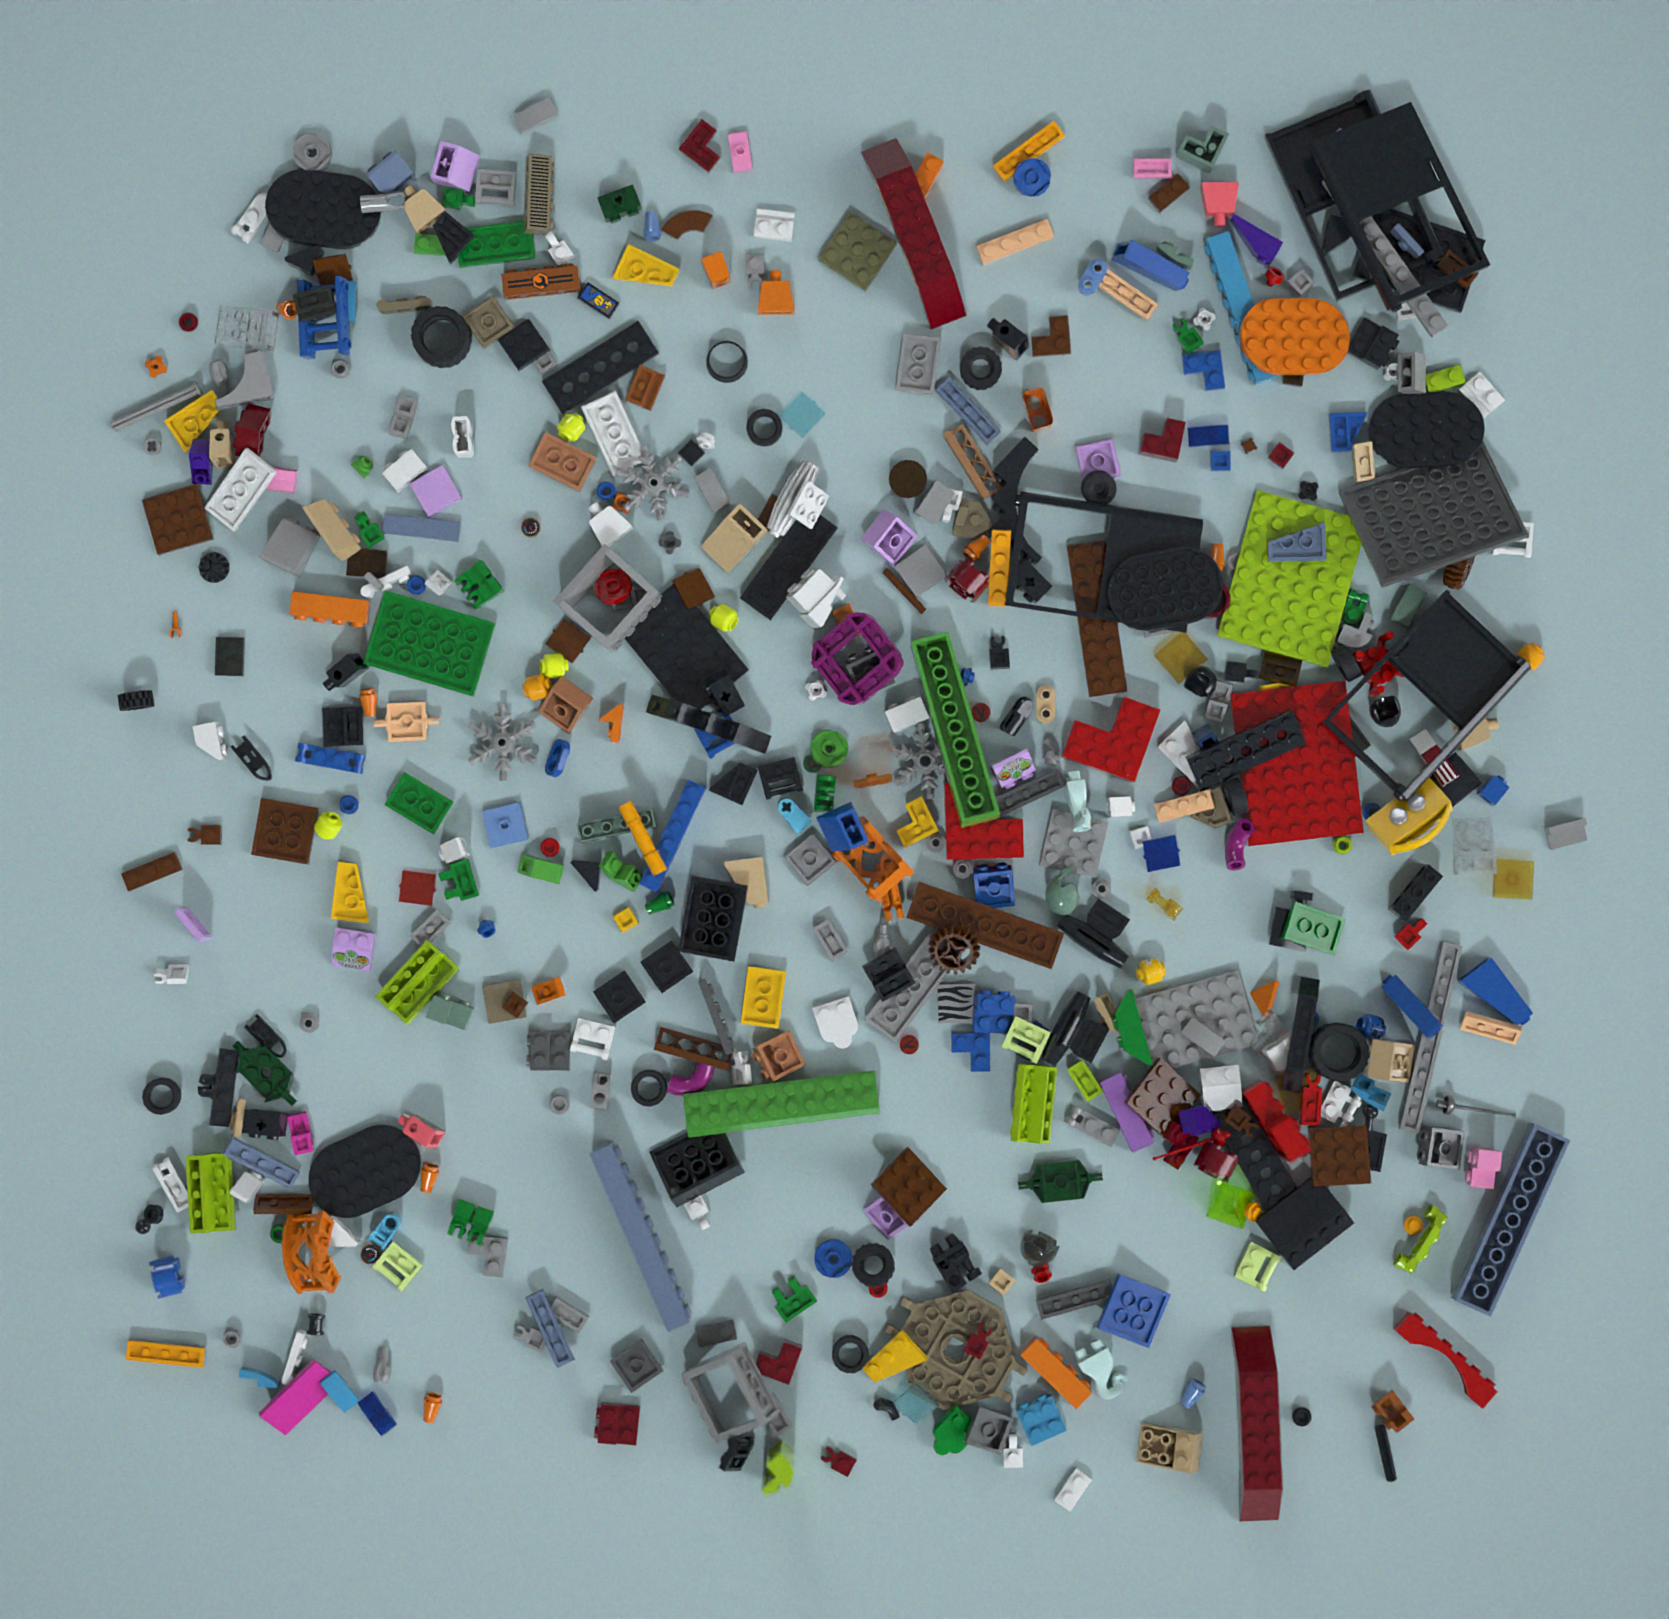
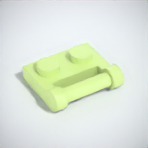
[1002,1016,1051,1064]
[372,1241,423,1292]
[1234,1241,1282,1292]

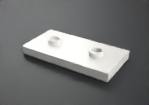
[581,391,643,477]
[204,448,277,532]

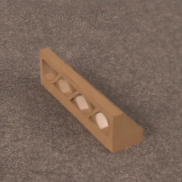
[943,424,1002,501]

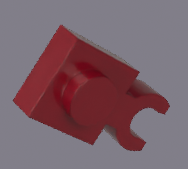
[963,1323,992,1360]
[820,1446,857,1477]

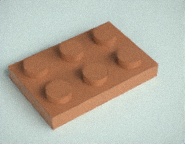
[528,432,597,492]

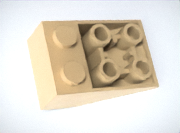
[701,503,768,573]
[1137,1424,1203,1474]

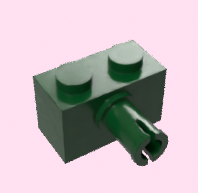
[597,184,642,224]

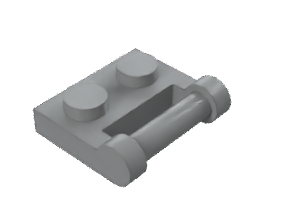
[475,169,516,207]

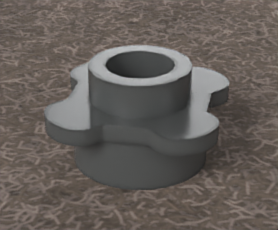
[658,531,681,554]

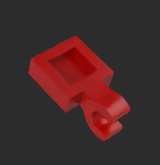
[1394,918,1427,950]

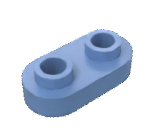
[1078,259,1107,296]

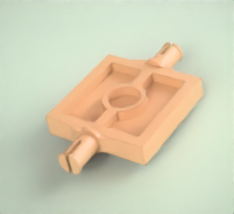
[374,702,440,742]

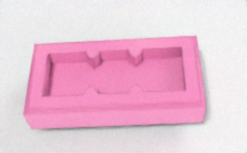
[728,131,753,173]
[1133,158,1172,179]

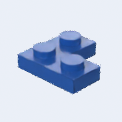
[1181,350,1225,391]
[951,1033,990,1072]

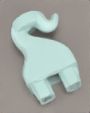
[1064,771,1091,832]
[1074,1338,1128,1400]

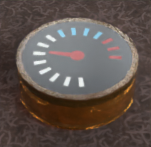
[521,518,541,538]
[360,1244,380,1264]

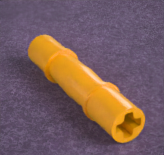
[618,801,667,876]

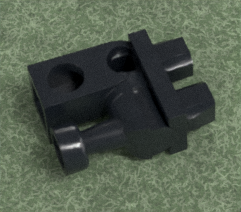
[930,1233,982,1293]

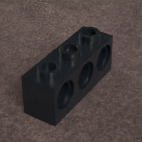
[1388,864,1443,921]

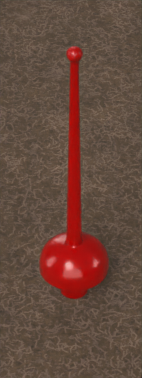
[1153,1127,1231,1161]

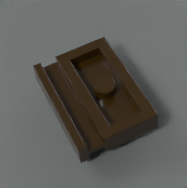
[346,549,388,579]
[1259,651,1303,687]

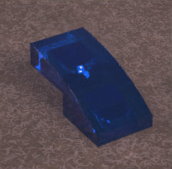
[1187,425,1230,448]
[358,1391,397,1436]

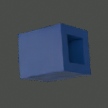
[1477,775,1510,806]

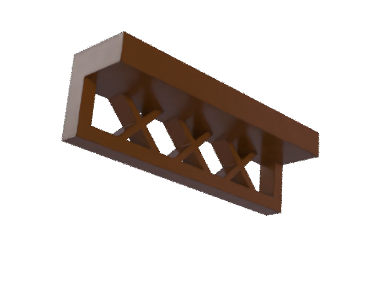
[654,1027,734,1071]

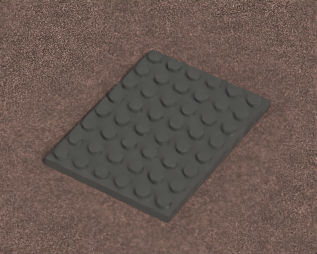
[1339,441,1528,588]

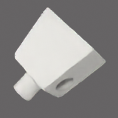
[588,502,633,547]

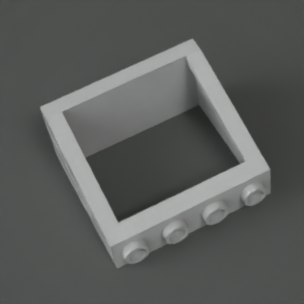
[554,544,662,653]
[681,1342,780,1443]

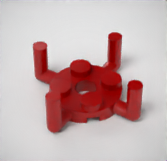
[1352,631,1404,697]

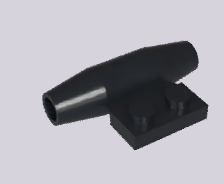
[1057,898,1130,969]
[1042,991,1109,1066]

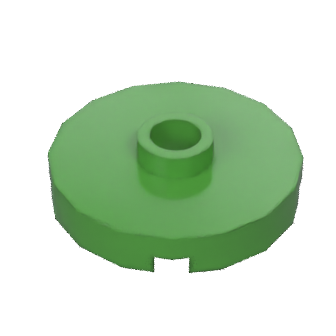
[810,730,848,768]

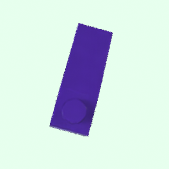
[1230,214,1283,266]

